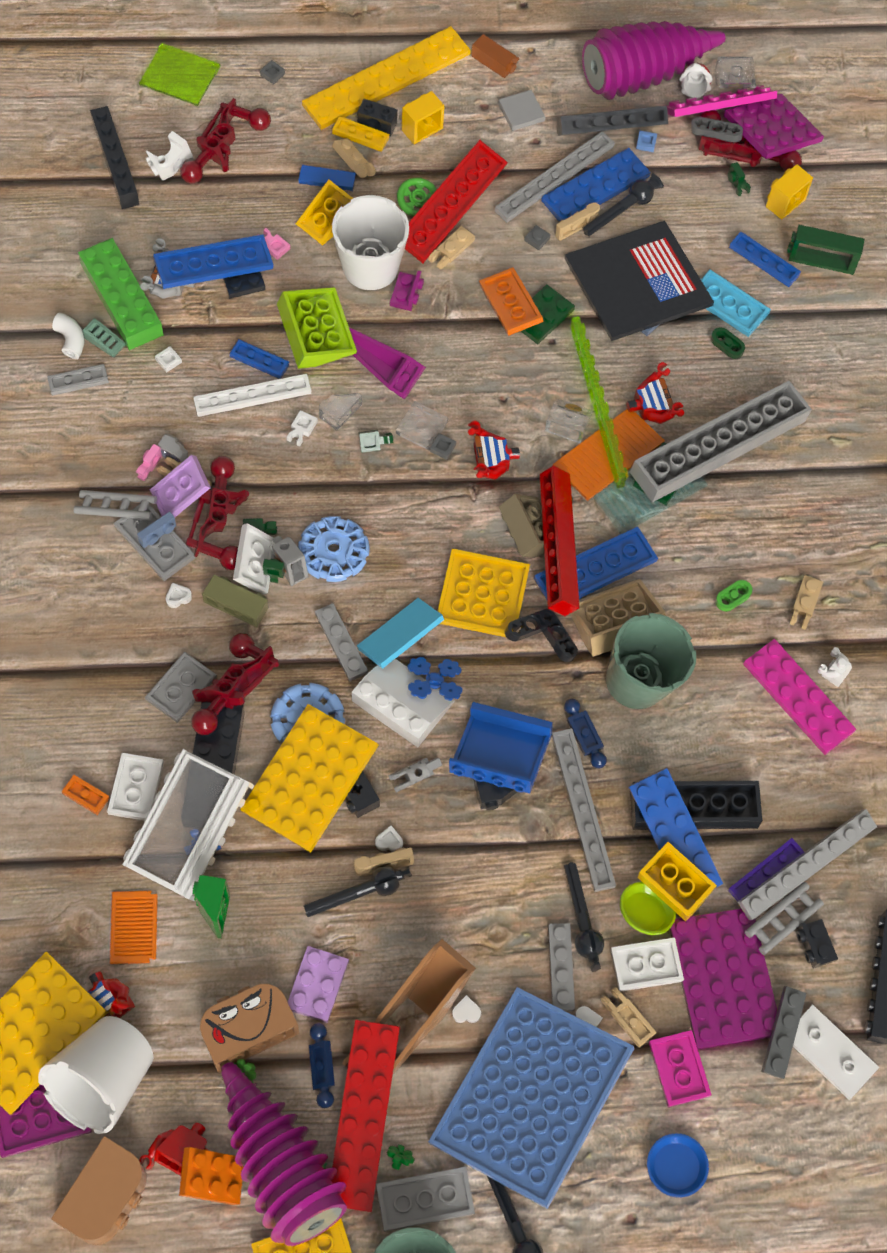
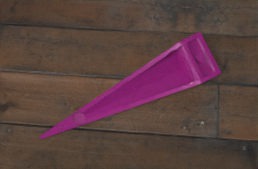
[349,327,426,399]

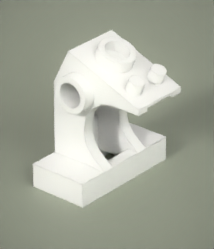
[145,131,194,181]

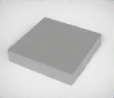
[498,90,545,131]

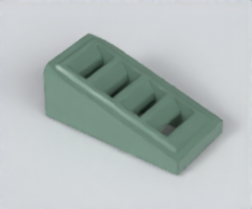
[82,318,126,358]

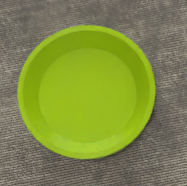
[620,882,676,935]

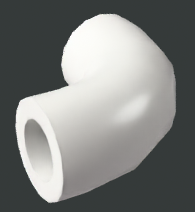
[52,313,85,359]

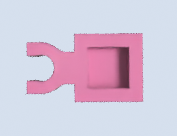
[258,228,290,260]
[136,444,162,481]

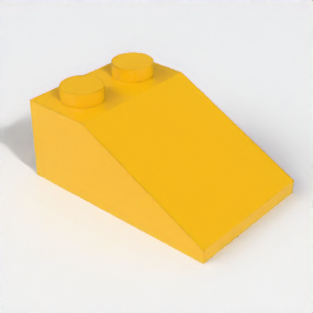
[295,180,353,246]

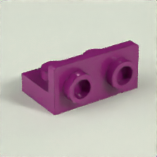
[390,270,424,311]

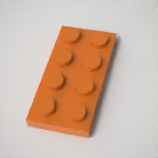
[479,267,543,336]

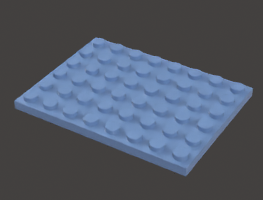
[428,987,634,1209]

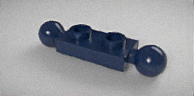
[564,698,607,769]
[309,1023,335,1109]

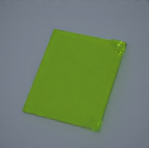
[139,43,220,106]

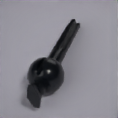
[582,173,664,237]
[564,862,604,972]
[303,866,412,917]
[487,1176,543,1253]

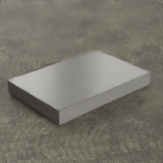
[145,652,217,723]

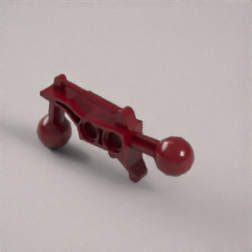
[180,98,271,184]
[698,110,802,171]
[186,456,249,571]
[191,633,279,735]

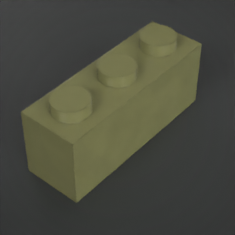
[202,574,269,628]

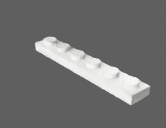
[193,374,311,417]

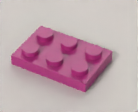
[649,1030,712,1108]

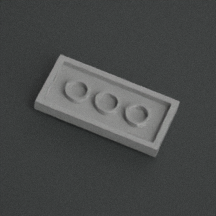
[114,504,196,581]
[376,1167,475,1232]

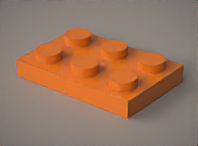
[179,1147,243,1205]

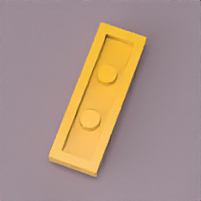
[332,116,389,152]

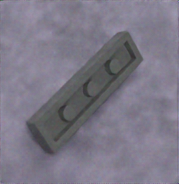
[761,986,807,1079]

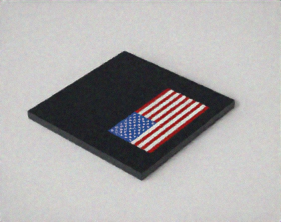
[564,220,714,341]

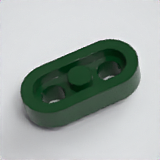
[711,327,745,359]

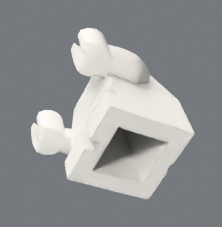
[818,647,852,687]

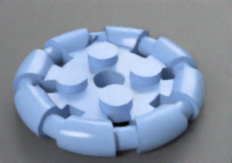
[298,516,370,582]
[270,683,345,743]

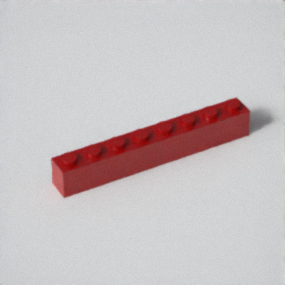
[540,465,580,616]

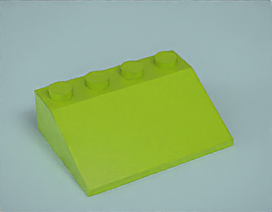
[277,287,357,369]

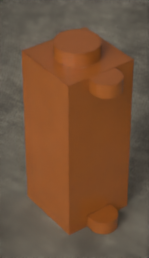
[471,34,519,79]

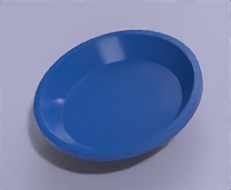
[647,1133,709,1198]

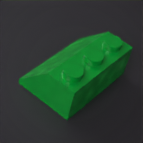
[193,875,230,939]

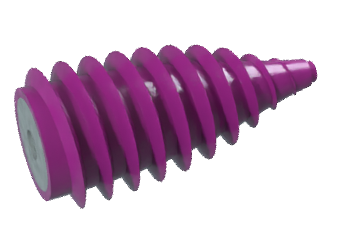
[582,21,726,100]
[221,1062,347,1246]

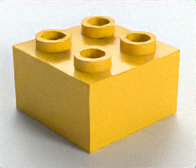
[402,91,444,145]
[766,165,813,220]

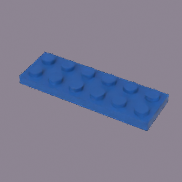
[541,148,650,222]
[153,234,274,289]
[534,526,658,600]
[628,768,723,887]

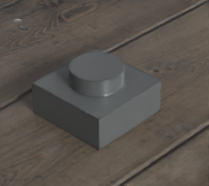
[260,60,285,85]
[524,225,551,250]
[430,433,456,460]

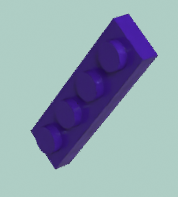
[728,838,804,902]

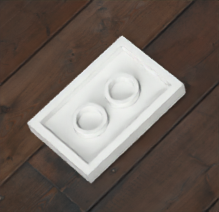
[233,523,274,595]
[107,753,164,821]
[610,937,684,992]

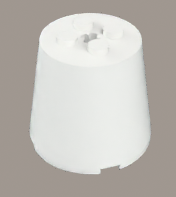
[332,195,409,290]
[38,1016,153,1134]

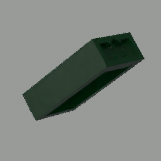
[787,224,865,275]

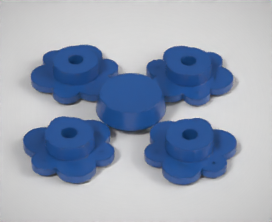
[407,657,463,701]

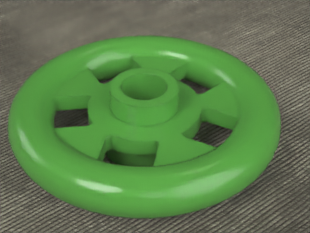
[397,178,437,217]

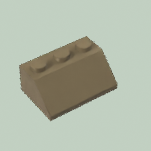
[499,494,544,558]

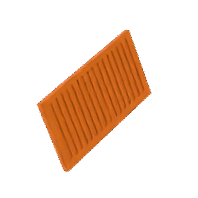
[552,409,665,501]

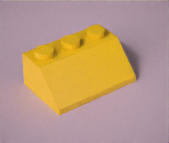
[638,842,717,921]

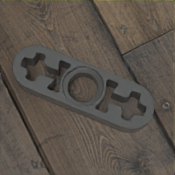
[691,117,743,142]

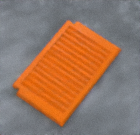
[110,891,158,964]

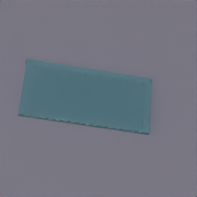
[593,472,708,535]

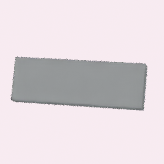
[47,364,109,396]

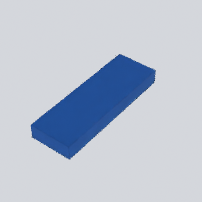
[299,165,356,191]
[230,339,289,379]

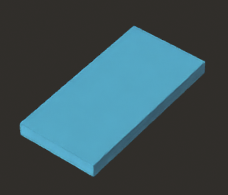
[701,270,771,337]
[357,598,444,669]

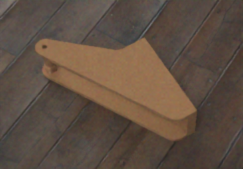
[342,939,476,1075]

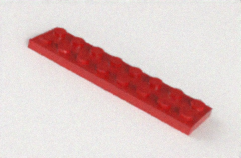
[405,140,508,264]
[332,1020,400,1212]

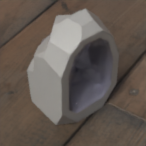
[158,434,188,463]

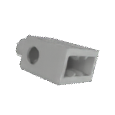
[271,536,309,586]

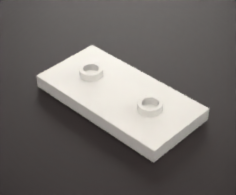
[793,1005,879,1100]

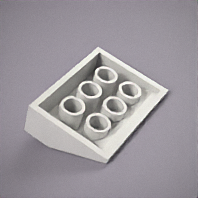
[352,659,455,748]

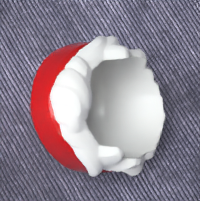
[679,63,713,99]

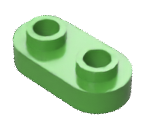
[715,580,752,612]

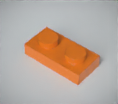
[61,775,110,816]

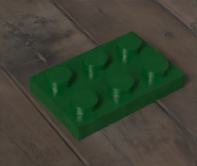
[521,284,575,345]

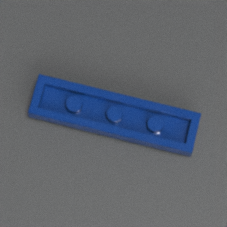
[729,232,801,287]

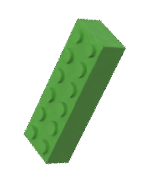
[78,238,164,350]

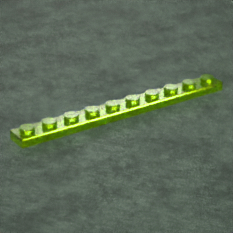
[570,316,628,488]

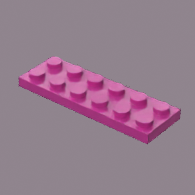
[665,85,777,117]
[743,639,856,755]

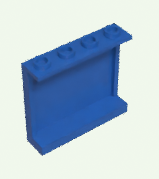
[449,702,552,794]

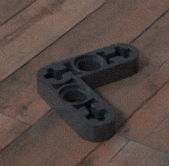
[505,609,578,662]

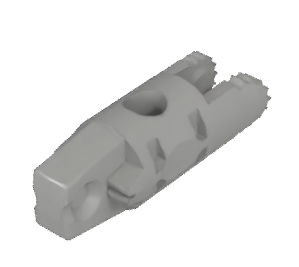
[388,758,442,793]

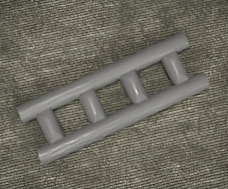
[74,490,157,520]
[745,882,824,955]

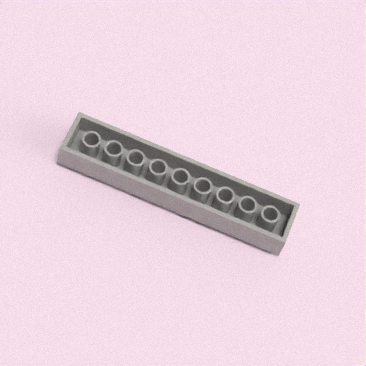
[630,381,812,502]

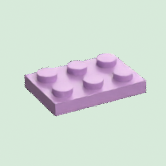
[150,455,211,517]
[288,946,349,1023]

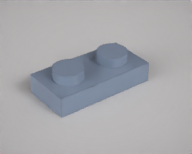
[137,512,176,548]

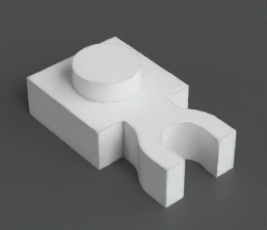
[287,410,318,446]

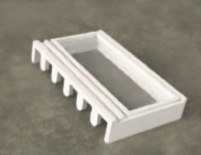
[123,749,255,901]

